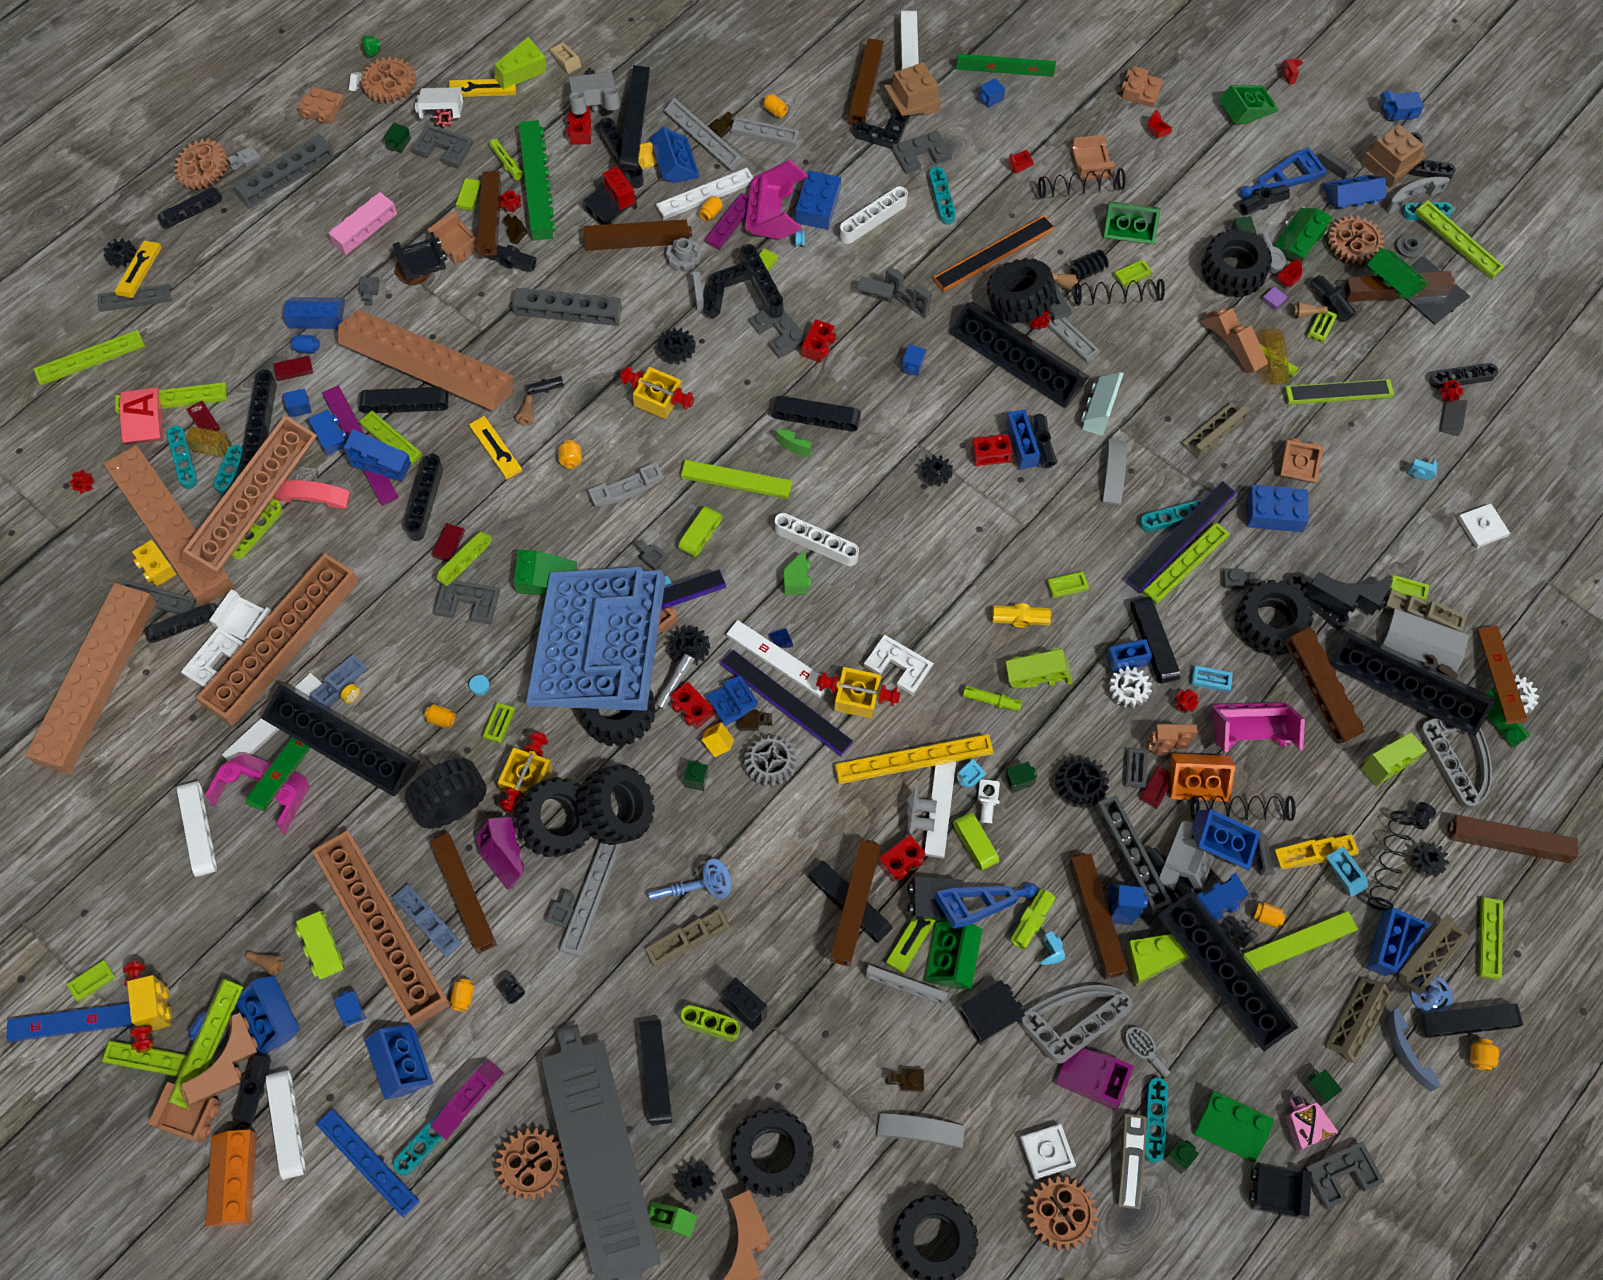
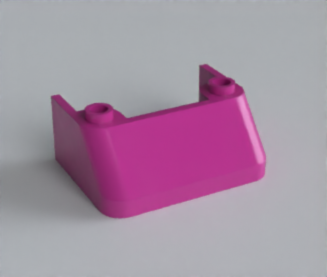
[745,160,807,239]
[1212,702,1305,752]
[205,753,309,834]

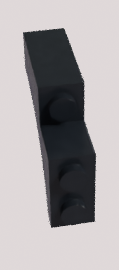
[1305,572,1393,617]

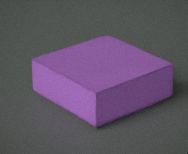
[1262,287,1288,310]

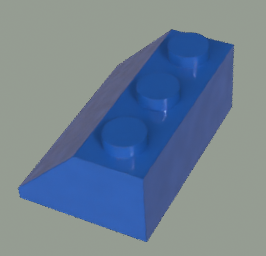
[650,127,700,183]
[1323,174,1386,209]
[283,297,345,329]
[1192,809,1261,870]
[235,976,300,1056]
[365,1024,433,1100]

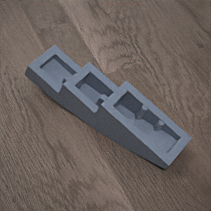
[310,655,367,708]
[392,884,462,958]

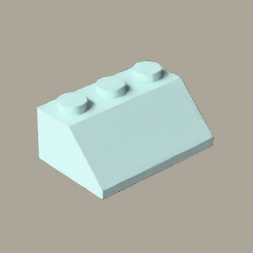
[1081,372,1124,436]

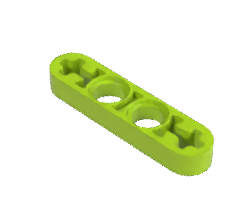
[232,499,283,560]
[437,531,491,586]

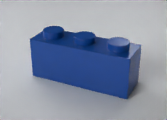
[1005,409,1040,470]

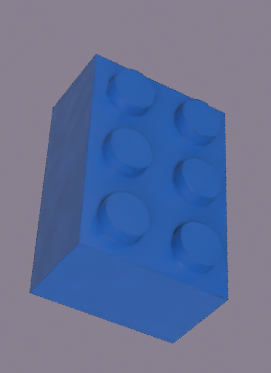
[795,170,841,230]
[1247,484,1309,532]

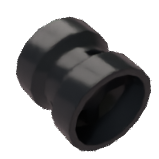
[1409,802,1436,830]
[1229,920,1258,949]
[496,975,526,1004]

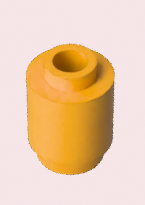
[763,94,788,118]
[698,196,723,222]
[425,704,456,728]
[1253,903,1286,928]
[450,979,475,1012]

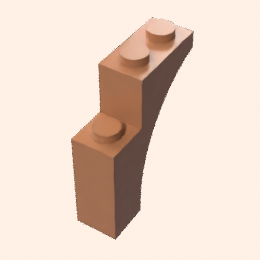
[1201,307,1269,373]
[179,1013,258,1108]
[723,1190,771,1280]

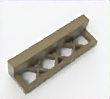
[1182,402,1251,459]
[1399,914,1468,996]
[1325,977,1392,1064]

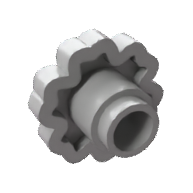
[666,238,702,271]

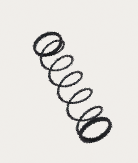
[1038,168,1126,199]
[1074,278,1165,306]
[1190,795,1296,821]
[1367,811,1417,911]

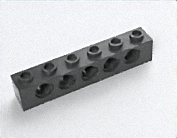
[233,134,334,209]
[513,288,622,326]
[1095,795,1172,917]

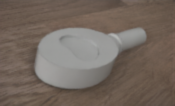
[1261,231,1286,274]
[1125,1027,1171,1078]

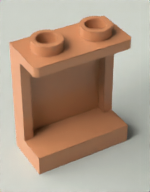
[1071,135,1115,181]
[427,211,479,265]
[148,1082,221,1144]

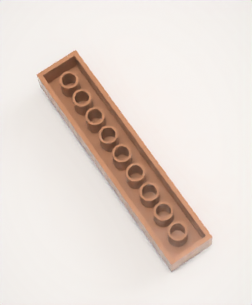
[338,309,514,411]
[179,415,317,581]
[103,445,235,607]
[196,553,359,727]
[25,583,157,775]
[312,830,450,1028]

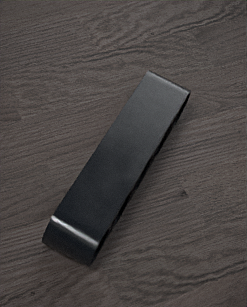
[599,118,644,188]
[740,244,784,318]
[359,387,449,414]
[771,396,861,432]
[405,454,443,541]
[1130,596,1180,684]
[807,860,893,943]
[1418,1003,1524,1038]
[639,1019,672,1126]

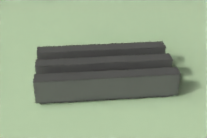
[1125,748,1148,789]

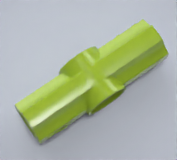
[1010,889,1056,950]

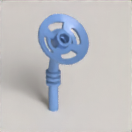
[648,859,731,900]
[1410,976,1453,1014]

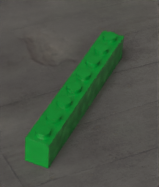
[519,120,556,241]

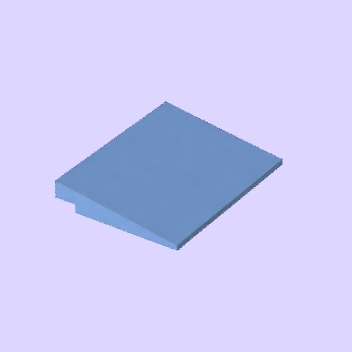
[526,567,665,711]

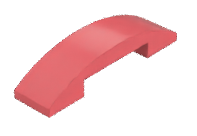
[274,480,351,509]

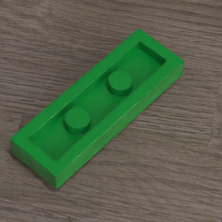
[1486,689,1531,748]

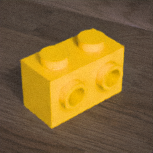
[132,539,177,587]

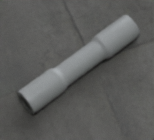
[655,654,695,709]

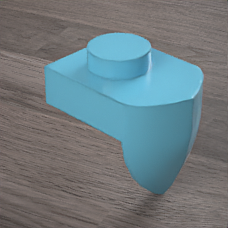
[1408,457,1438,480]
[957,759,987,789]
[1040,931,1065,965]

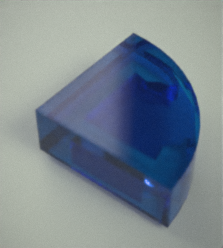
[768,628,793,648]

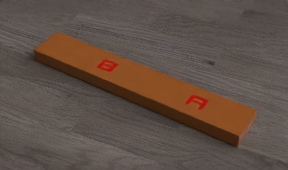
[1478,625,1527,724]

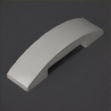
[1387,177,1450,214]
[1102,439,1127,505]
[588,462,664,506]
[877,1114,965,1149]

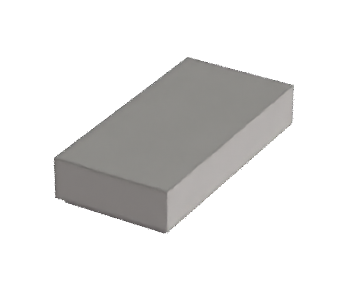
[693,271,704,311]

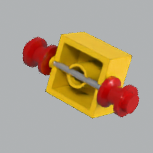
[620,367,695,419]
[816,667,901,719]
[498,732,553,813]
[123,961,173,1053]

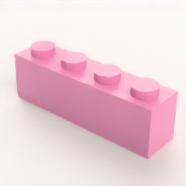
[328,192,397,255]

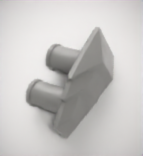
[906,787,937,837]

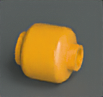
[558,440,582,469]
[1469,1038,1499,1071]

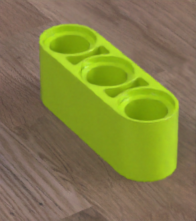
[678,506,723,557]
[953,812,1000,871]
[681,1005,740,1042]

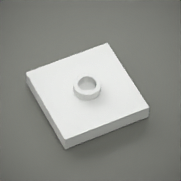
[1457,504,1510,548]
[1020,1124,1076,1180]

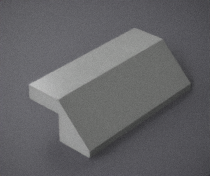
[1382,608,1469,673]

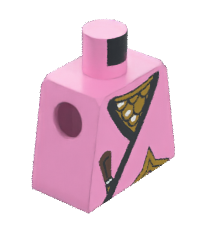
[1286,1095,1338,1152]

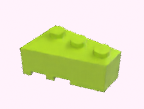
[494,37,546,90]
[1006,648,1073,689]
[1361,732,1427,787]
[295,911,346,980]
[1125,934,1190,987]

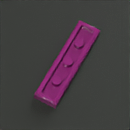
[705,193,749,250]

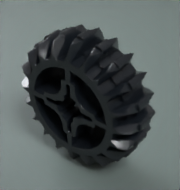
[1055,755,1109,809]

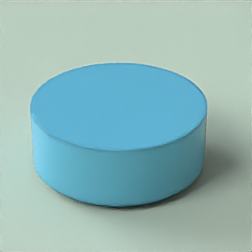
[469,675,490,696]

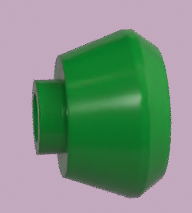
[361,35,381,58]

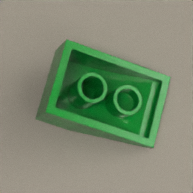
[1219,85,1279,124]
[514,550,577,595]

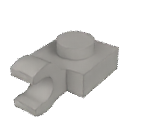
[228,145,261,170]

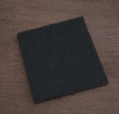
[1404,257,1470,325]

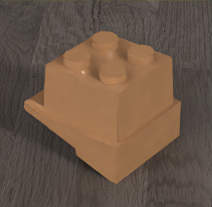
[884,62,941,116]
[1361,124,1426,188]

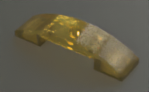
[1262,329,1289,384]

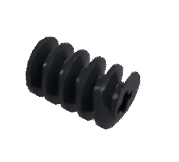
[1070,250,1109,282]

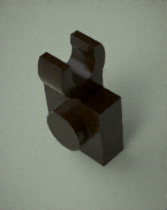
[708,112,734,138]
[504,214,528,244]
[1423,654,1458,679]
[739,710,773,731]
[887,1068,924,1092]

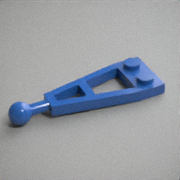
[1239,147,1327,199]
[934,883,1038,929]

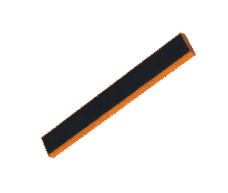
[933,215,1054,292]

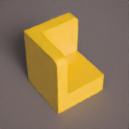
[638,142,657,170]
[701,722,734,757]

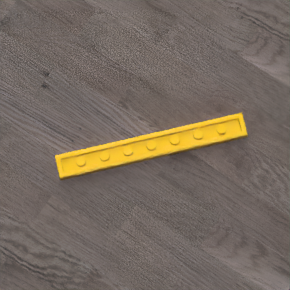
[835,734,994,784]

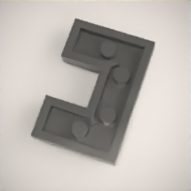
[412,124,473,168]
[892,130,952,174]
[884,266,932,319]
[749,309,806,359]
[434,580,500,625]
[1304,1141,1384,1209]

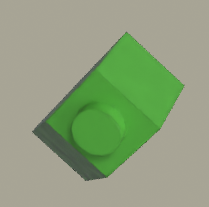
[648,1202,697,1238]

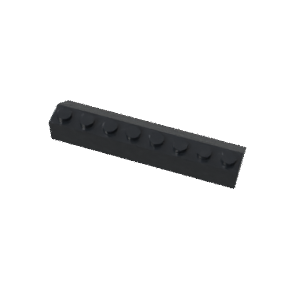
[950,302,1089,408]
[1330,629,1495,736]
[261,684,421,797]
[1157,888,1298,1052]

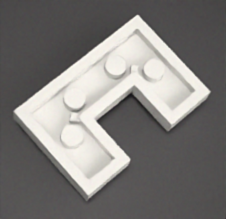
[181,627,244,688]
[864,635,934,696]

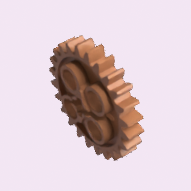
[361,57,416,104]
[174,139,228,190]
[1327,215,1385,265]
[495,1128,567,1202]
[1026,1176,1098,1251]

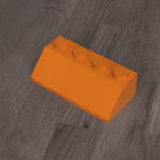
[206,1130,257,1227]

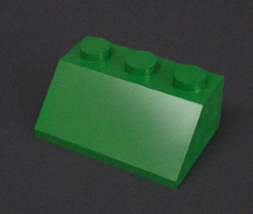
[1103,201,1161,244]
[1274,208,1333,265]
[1367,248,1430,299]
[924,921,983,989]
[1194,1091,1275,1163]

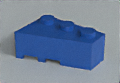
[344,429,411,481]
[1198,872,1249,920]
[1108,884,1148,925]
[1367,907,1430,976]

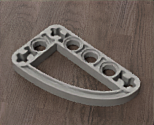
[1420,718,1492,809]
[1022,985,1132,1063]

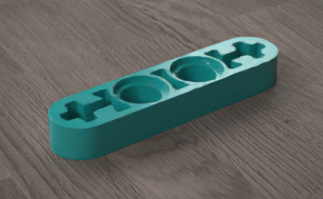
[929,167,956,225]
[167,425,198,489]
[1140,500,1203,532]
[1145,1078,1168,1164]
[393,1105,446,1176]

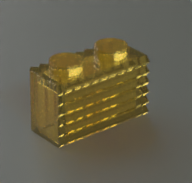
[185,426,232,458]

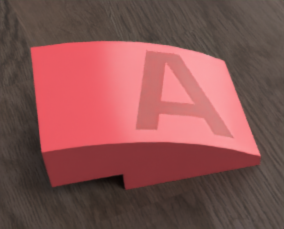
[120,387,164,445]

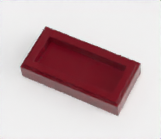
[274,356,313,381]
[186,400,221,438]
[432,523,465,562]
[1139,766,1171,809]

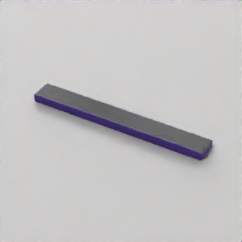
[1126,481,1236,594]
[661,569,726,610]
[721,650,853,757]

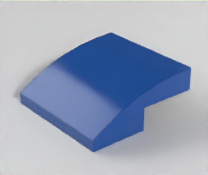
[706,676,758,726]

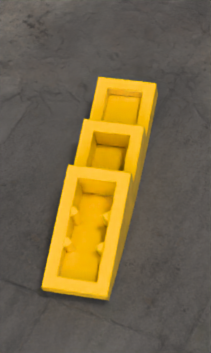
[1275,834,1359,869]

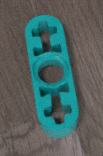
[1402,202,1454,220]
[214,445,243,495]

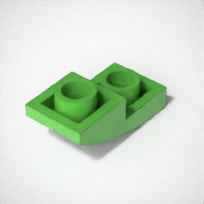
[777,429,812,458]

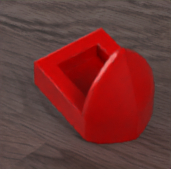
[1282,58,1303,85]
[1147,110,1172,138]
[1008,149,1035,173]
[1276,259,1303,287]

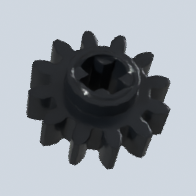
[103,238,136,268]
[921,455,953,487]
[1411,842,1449,878]
[677,1162,716,1204]

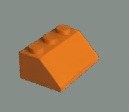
[1169,753,1236,802]

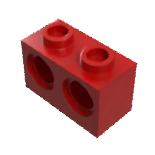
[566,107,591,145]
[602,166,635,210]
[801,319,837,363]
[971,434,1013,466]
[670,681,714,730]
[878,835,926,883]

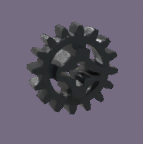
[657,327,696,364]
[668,625,710,667]

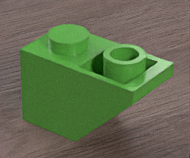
[784,552,811,595]

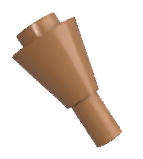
[1052,273,1078,291]
[1293,301,1328,319]
[516,395,534,426]
[246,951,284,976]

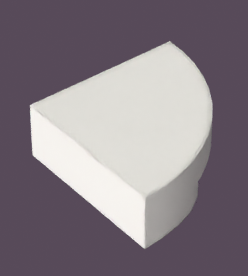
[349,72,363,91]

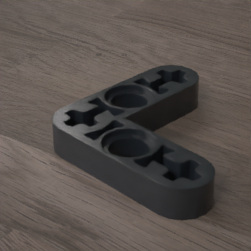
[853,110,910,149]
[1407,132,1456,179]
[703,263,754,319]

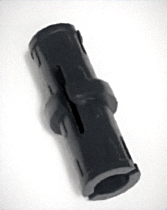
[526,376,564,395]

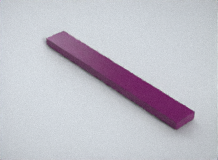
[322,385,399,506]

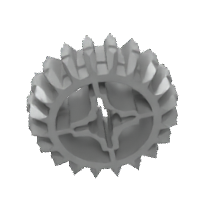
[744,734,797,787]

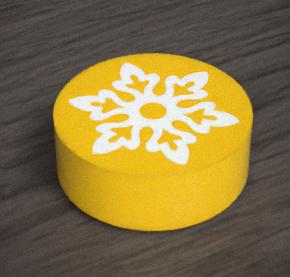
[340,684,360,704]

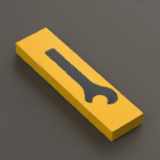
[449,79,516,97]
[115,241,162,298]
[469,416,522,480]

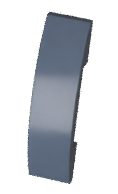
[1388,1008,1441,1092]

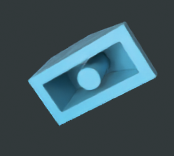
[1326,846,1369,897]

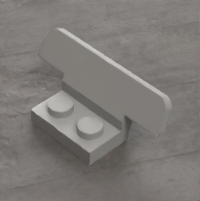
[1159,821,1214,891]

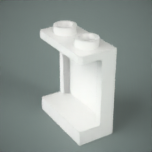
[415,87,463,119]
[209,589,272,643]

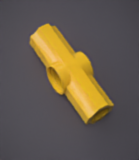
[992,603,1051,628]

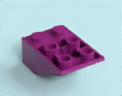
[475,817,524,890]
[1056,1048,1134,1110]

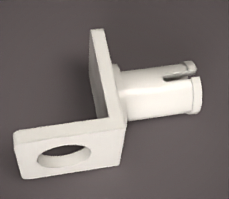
[977,779,1000,823]

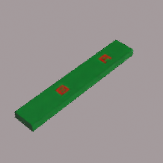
[956,54,1056,77]
[245,737,311,811]

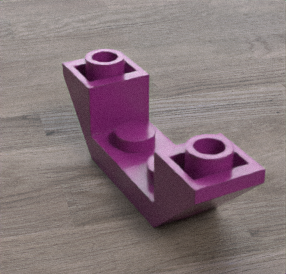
[430,1060,504,1141]

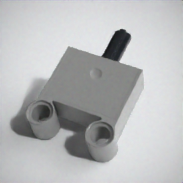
[569,68,620,114]

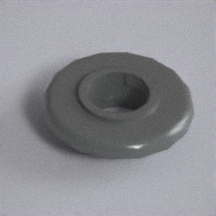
[1397,235,1424,258]

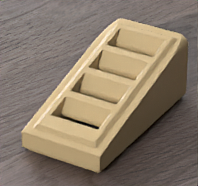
[549,42,581,74]

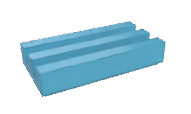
[1191,665,1233,692]

